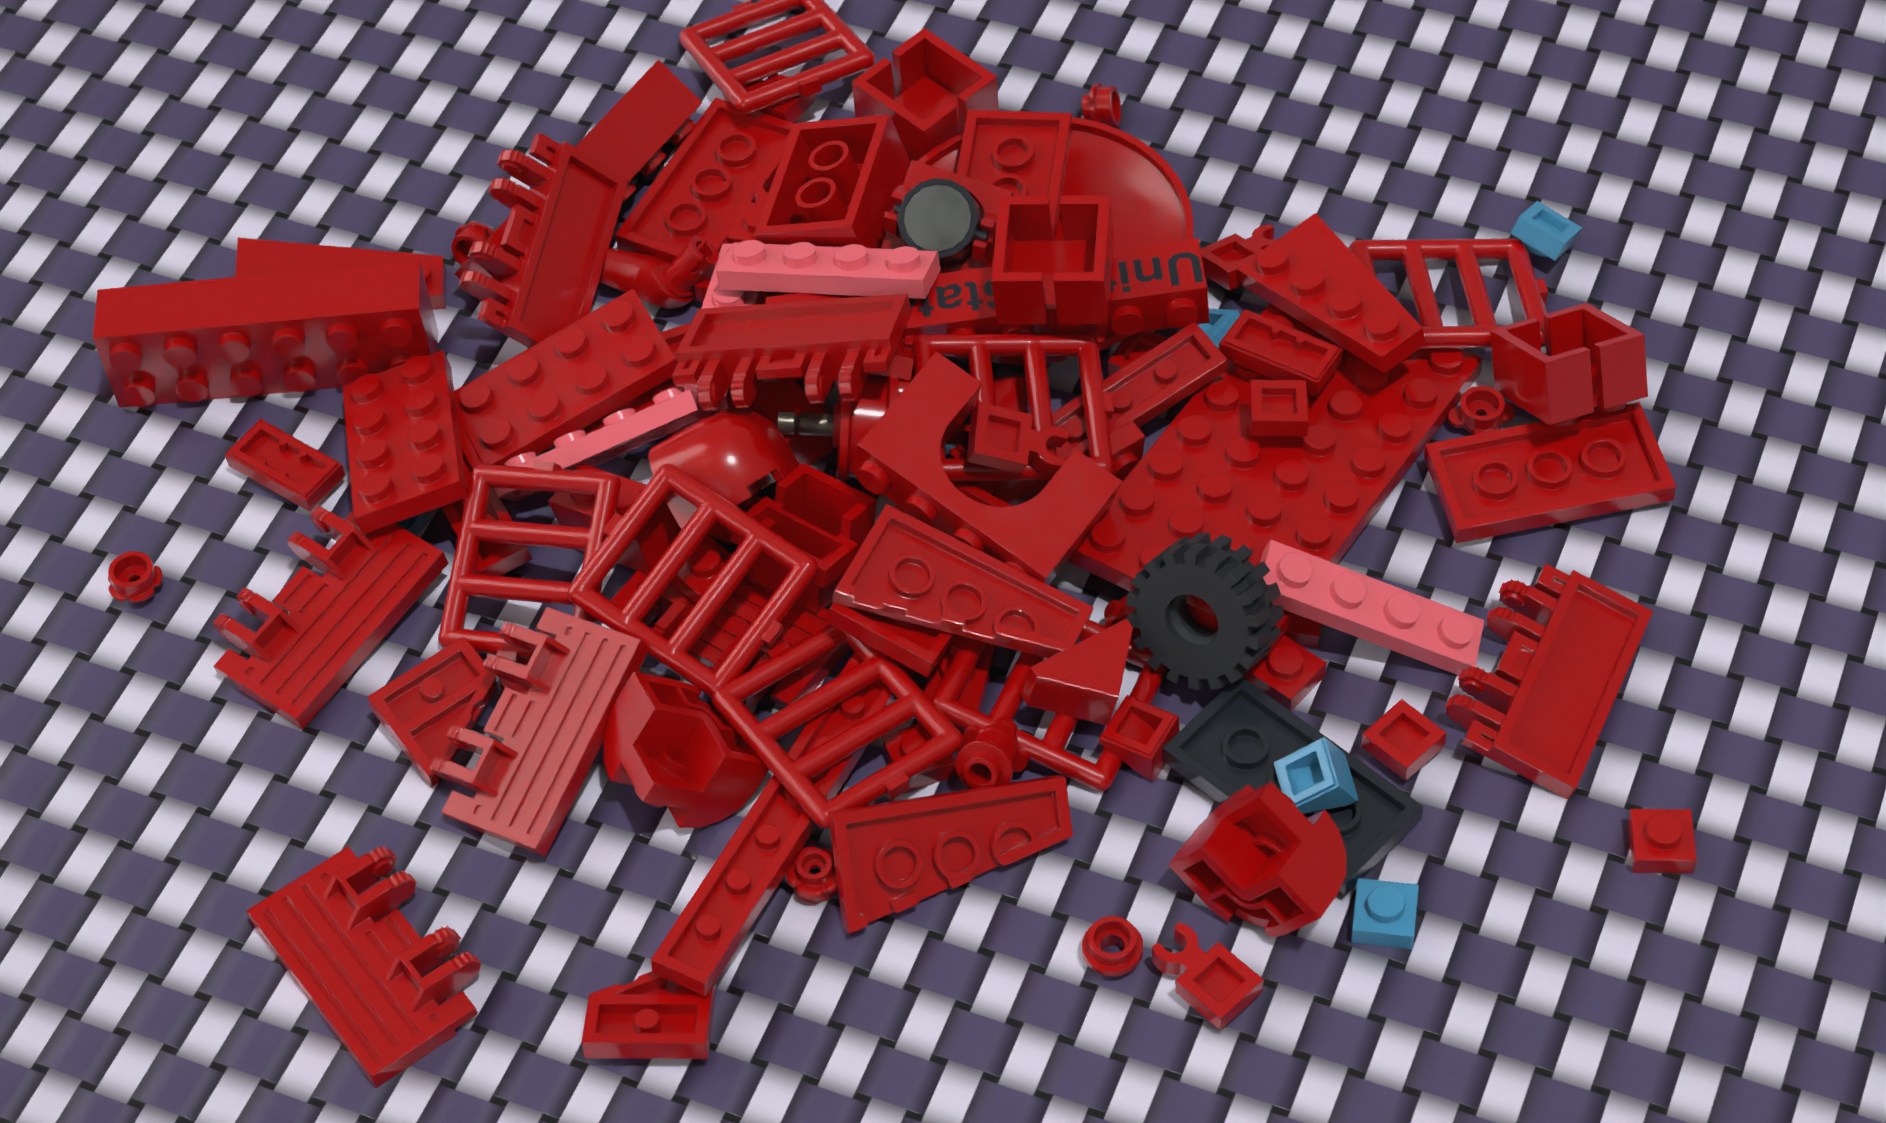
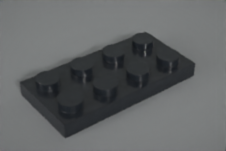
[1162,677,1423,895]

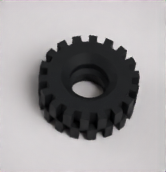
[1126,533,1284,690]

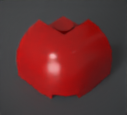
[648,408,800,530]
[603,671,769,828]
[1168,782,1346,938]

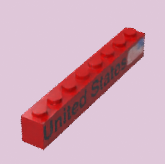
[765,238,1209,381]

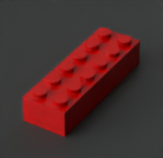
[93,260,438,408]

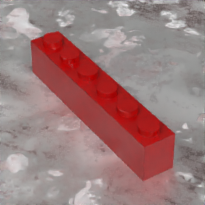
[455,59,703,282]

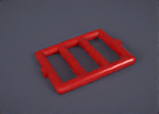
[679,0,876,115]
[1348,238,1548,349]
[912,333,1114,481]
[438,461,621,664]
[567,463,818,698]
[931,619,1168,792]
[712,624,964,828]

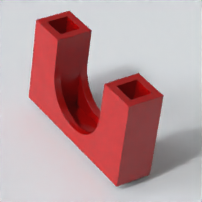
[849,351,1122,585]

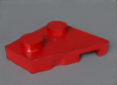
[367,636,498,788]
[581,971,718,1059]

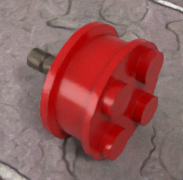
[777,374,909,484]

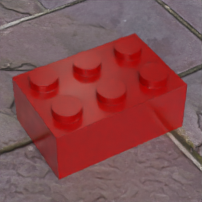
[754,114,910,249]

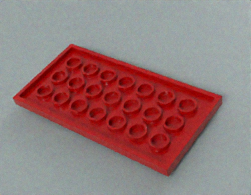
[1068,303,1483,657]

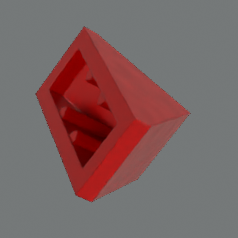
[1021,618,1133,725]

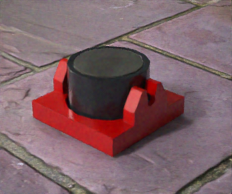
[881,160,1014,273]

